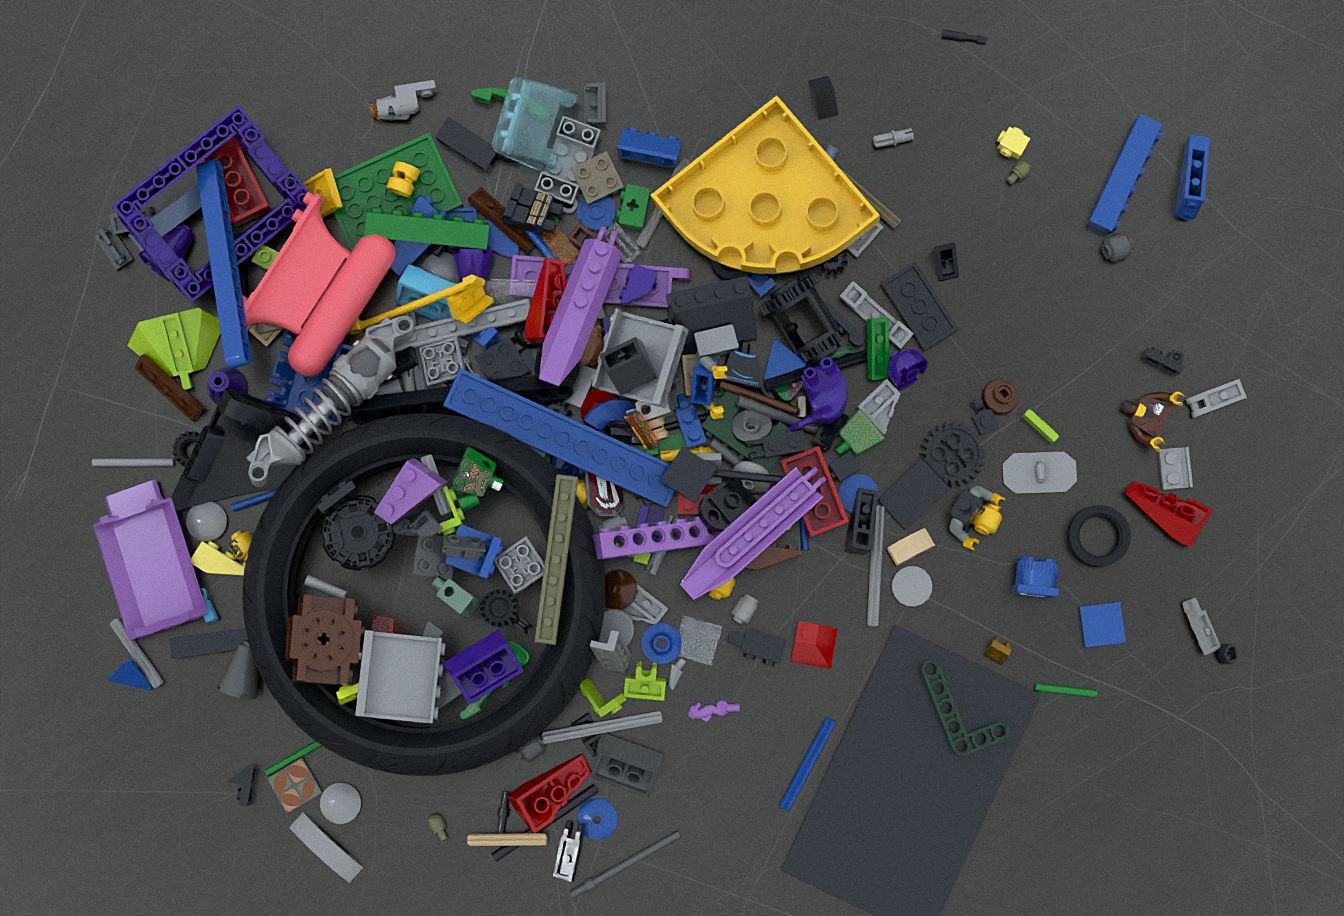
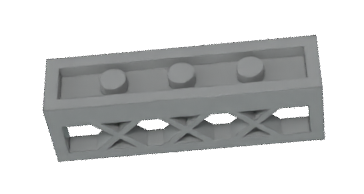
[590,630,632,674]

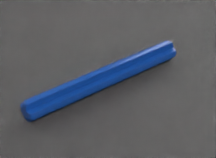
[780,718,836,811]

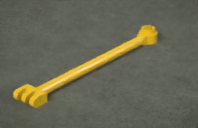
[349,275,485,335]

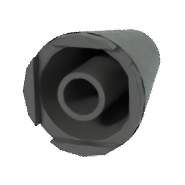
[217,640,258,699]

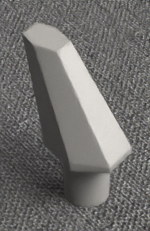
[668,657,686,690]

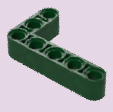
[920,660,1009,756]

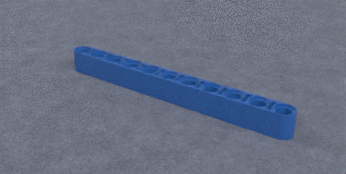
[196,158,252,369]

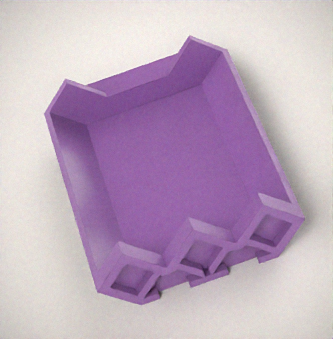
[93,479,208,641]

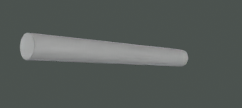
[92,458,175,467]

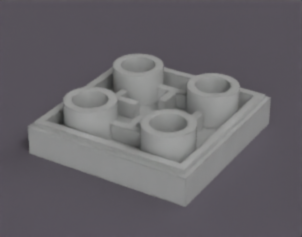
[419,337,466,387]
[493,536,545,594]

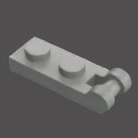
[1185,379,1247,418]

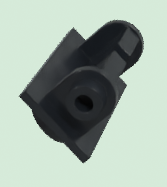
[812,414,849,452]

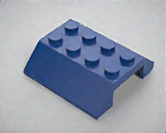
[264,329,353,426]

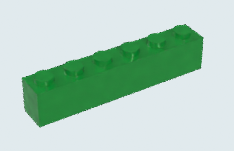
[364,207,489,249]

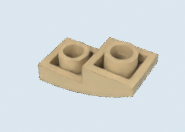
[887,528,935,566]

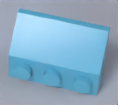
[395,264,456,322]

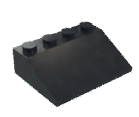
[666,276,758,355]

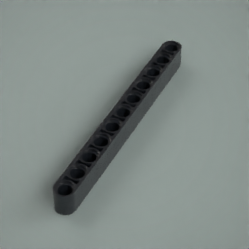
[351,376,573,424]

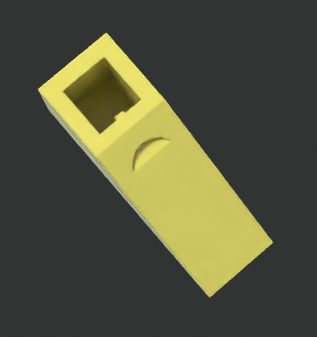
[191,540,246,576]

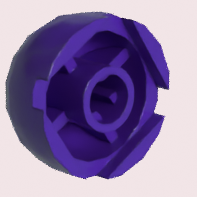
[887,349,928,389]

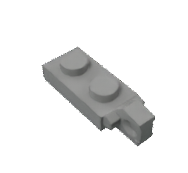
[1182,597,1221,655]

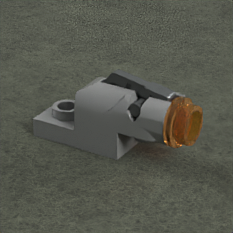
[369,80,437,120]

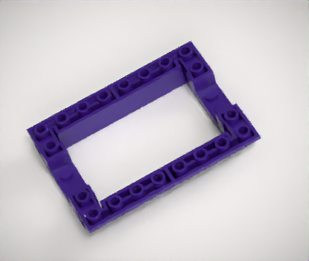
[111,105,309,303]

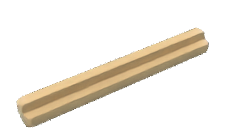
[467,833,547,846]

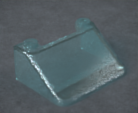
[492,77,578,171]

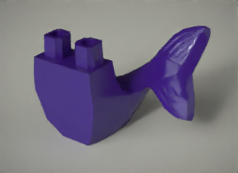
[787,356,848,432]

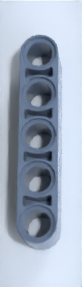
[128,182,202,252]

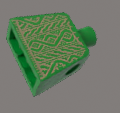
[834,408,885,456]

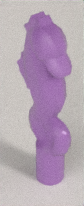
[688,700,740,722]

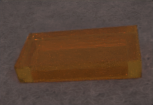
[539,226,580,267]
[624,411,660,450]

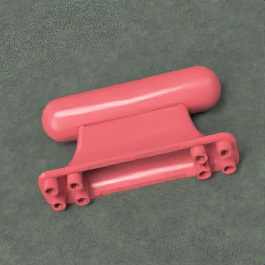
[242,192,396,377]

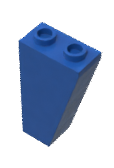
[1174,134,1210,220]
[390,194,449,276]

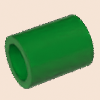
[457,493,480,511]

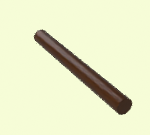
[719,381,798,415]

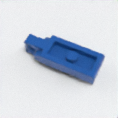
[675,393,707,450]

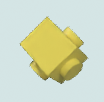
[997,127,1030,160]

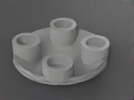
[421,252,459,284]
[186,502,227,542]
[320,783,361,824]

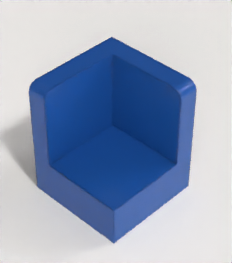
[748,273,776,300]

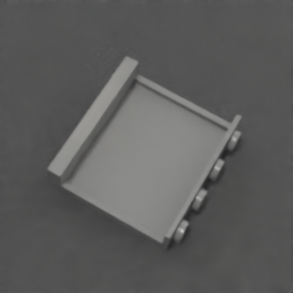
[591,308,689,408]
[355,630,446,723]

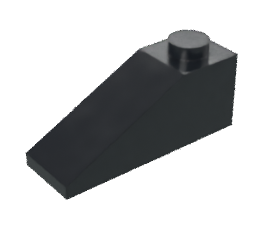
[845,488,878,555]

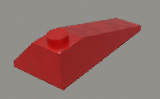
[524,257,567,344]
[1125,481,1213,548]
[507,754,592,834]

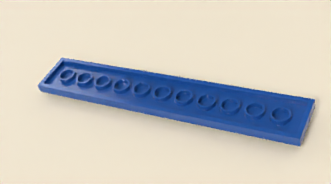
[443,368,675,508]

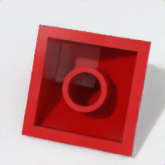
[790,621,838,669]

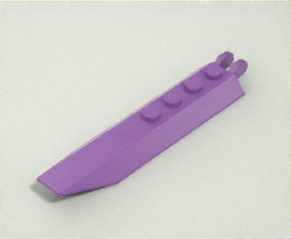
[539,226,623,386]
[680,467,827,600]

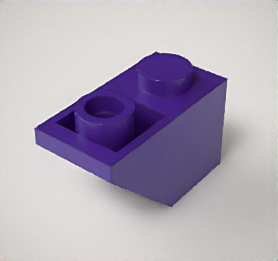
[619,264,658,306]

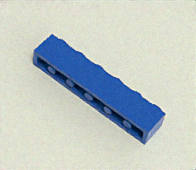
[1086,114,1163,235]

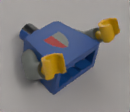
[690,356,727,419]

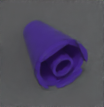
[139,224,193,280]
[453,247,493,288]
[207,367,248,405]

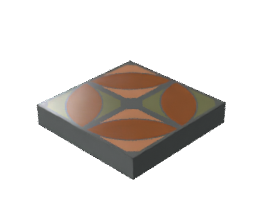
[266,757,323,814]

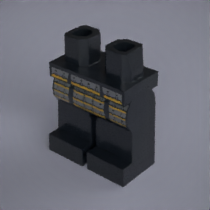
[503,182,563,236]

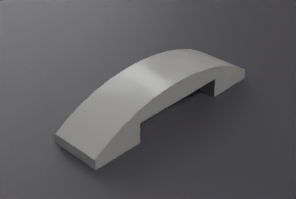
[839,281,914,349]
[289,812,363,883]

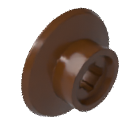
[983,379,1018,414]

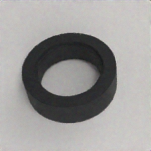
[1067,505,1131,567]

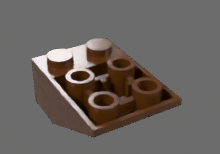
[743,543,802,571]

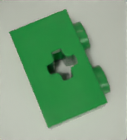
[616,184,651,231]

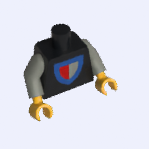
[949,486,1005,551]

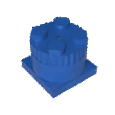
[1012,556,1059,598]

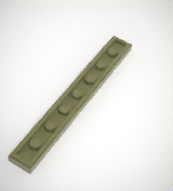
[535,474,578,645]

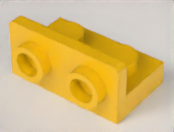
[447,286,494,323]

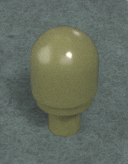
[1006,161,1031,185]
[427,813,448,842]

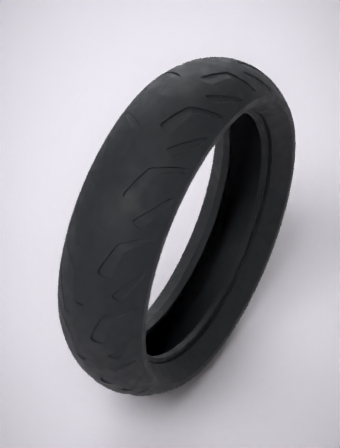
[243,413,605,776]

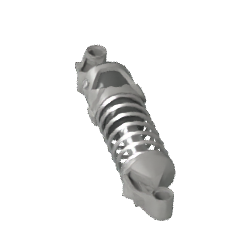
[246,316,414,487]

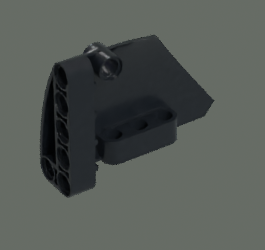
[171,387,321,511]

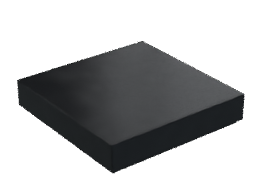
[660,446,717,503]

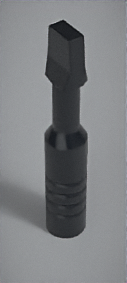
[942,29,987,43]

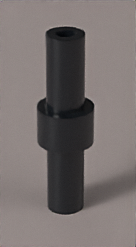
[497,791,510,833]

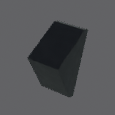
[809,76,838,119]
[932,242,959,281]

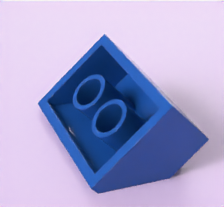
[617,128,682,168]

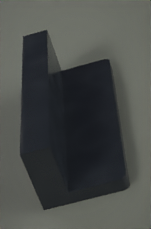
[435,117,498,173]

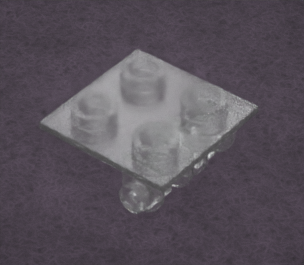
[678,615,722,666]

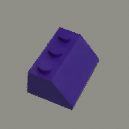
[444,629,524,705]

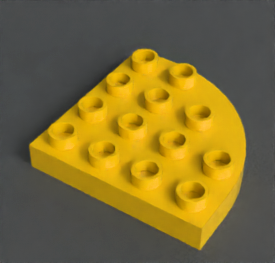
[651,96,880,274]

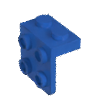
[445,525,503,579]

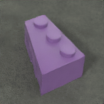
[374,458,448,524]

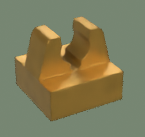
[984,637,1012,665]

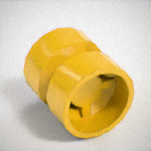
[386,161,420,198]

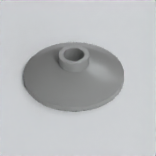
[731,410,772,442]
[733,461,771,494]

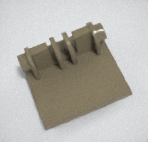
[571,151,624,204]

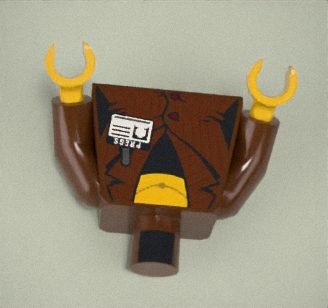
[1121,392,1185,452]

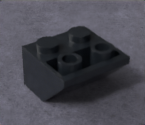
[599,337,657,395]

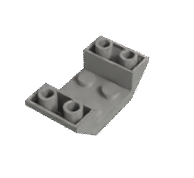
[534,116,601,205]

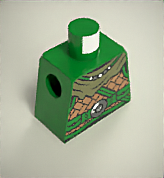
[450,447,504,496]

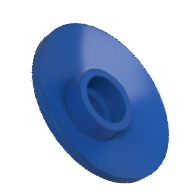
[641,623,682,664]
[577,798,618,840]

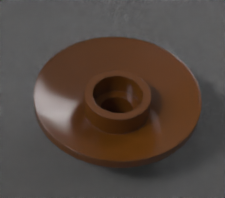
[604,570,637,610]

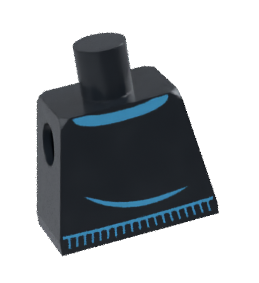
[717,342,759,392]

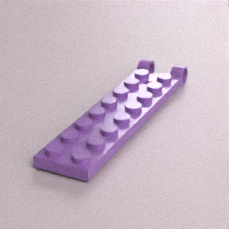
[509,255,691,308]

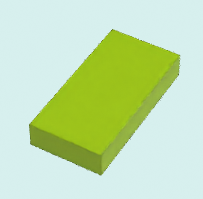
[1021,409,1059,443]

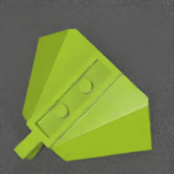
[127,308,221,390]

